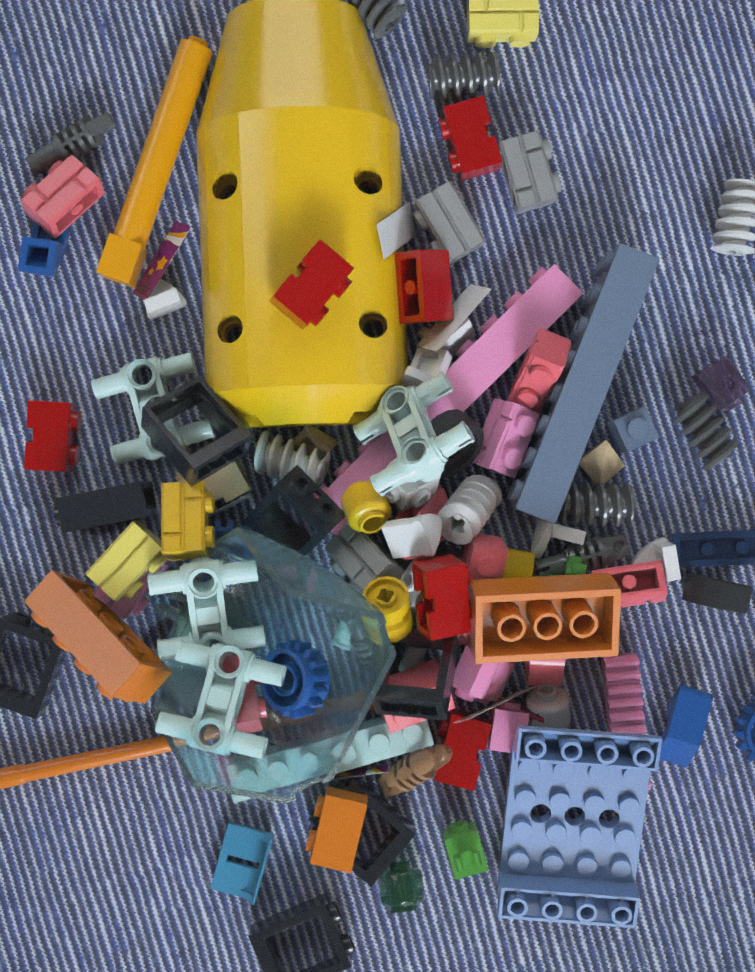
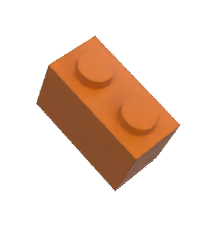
[305,786,368,873]

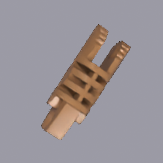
[378,743,453,798]

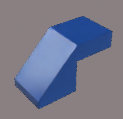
[17,221,71,277]
[660,684,713,768]

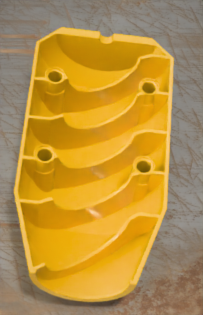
[196,0,408,428]

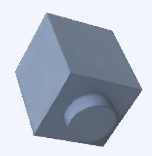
[606,406,660,453]

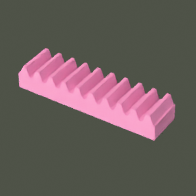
[601,652,652,790]

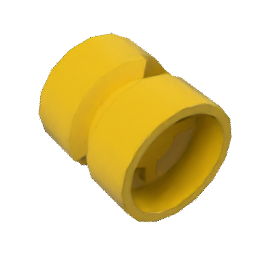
[362,576,413,643]

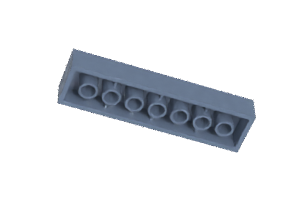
[506,243,660,524]

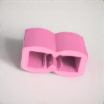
[453,645,516,705]

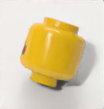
[341,481,391,534]

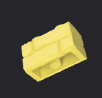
[467,0,539,48]
[85,520,166,602]

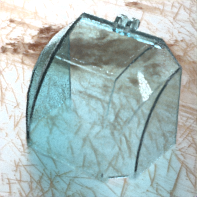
[151,527,397,804]

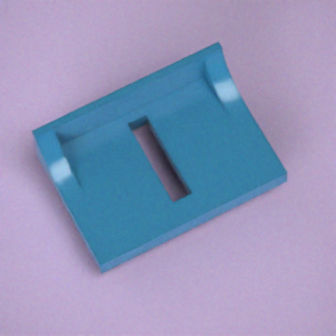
[210,821,275,905]

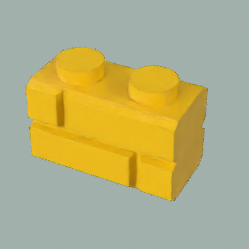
[161,481,215,561]

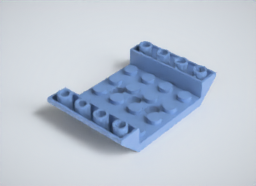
[498,725,662,928]

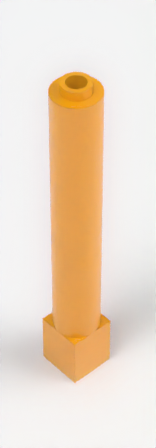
[96,36,213,289]

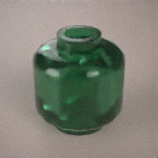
[379,861,425,913]

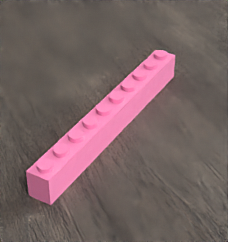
[313,264,584,536]

